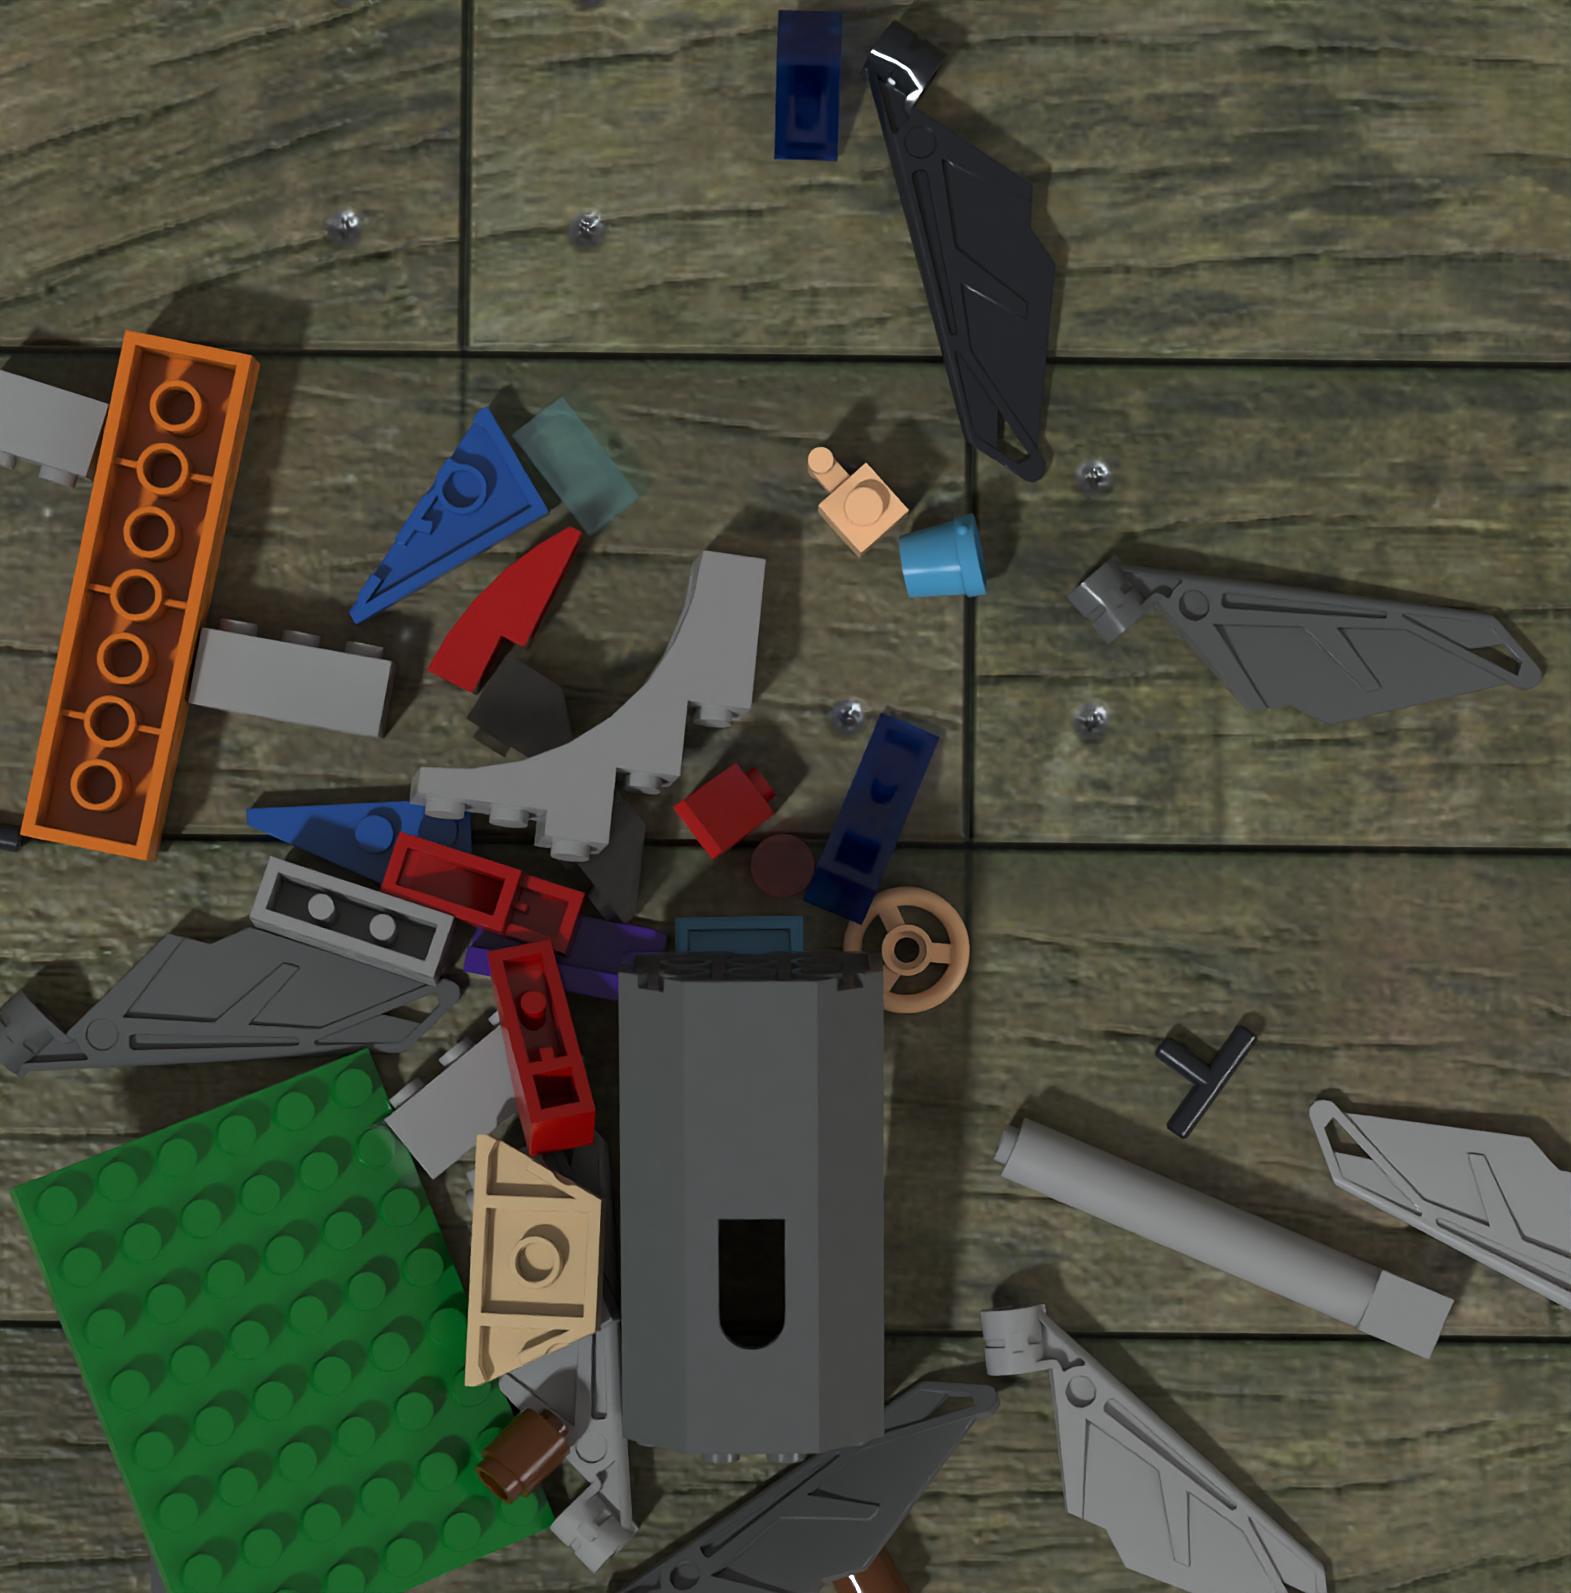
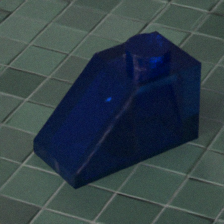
[774,10,842,161]

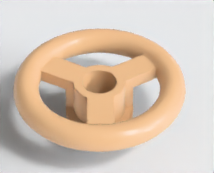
[843,886,970,1014]

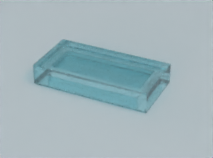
[512,397,640,537]

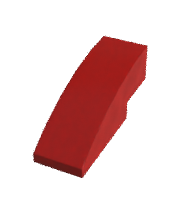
[427,526,584,696]
[379,832,589,959]

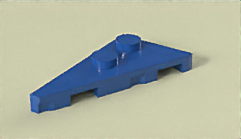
[349,406,550,626]
[246,801,474,884]

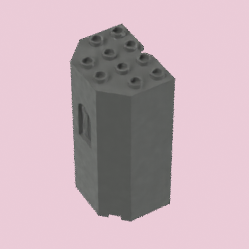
[618,951,884,1464]

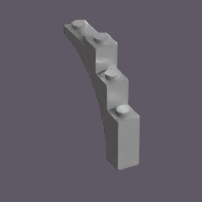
[409,550,766,862]

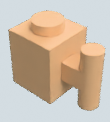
[808,447,909,559]

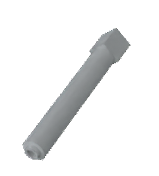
[993,1117,1454,1359]

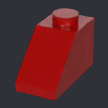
[673,763,777,861]

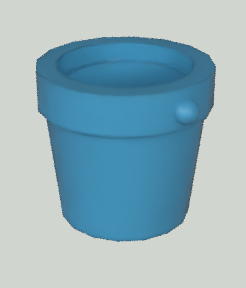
[899,513,988,598]

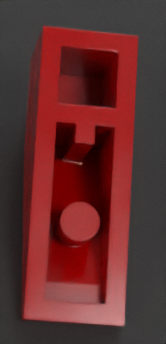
[487,939,596,1157]

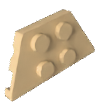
[465,1134,607,1386]

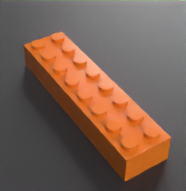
[20,330,260,862]

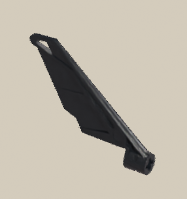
[859,20,1055,483]

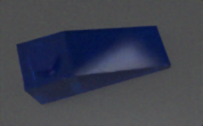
[803,713,940,925]

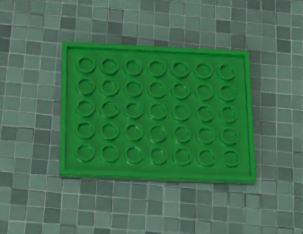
[9,1048,555,1593]

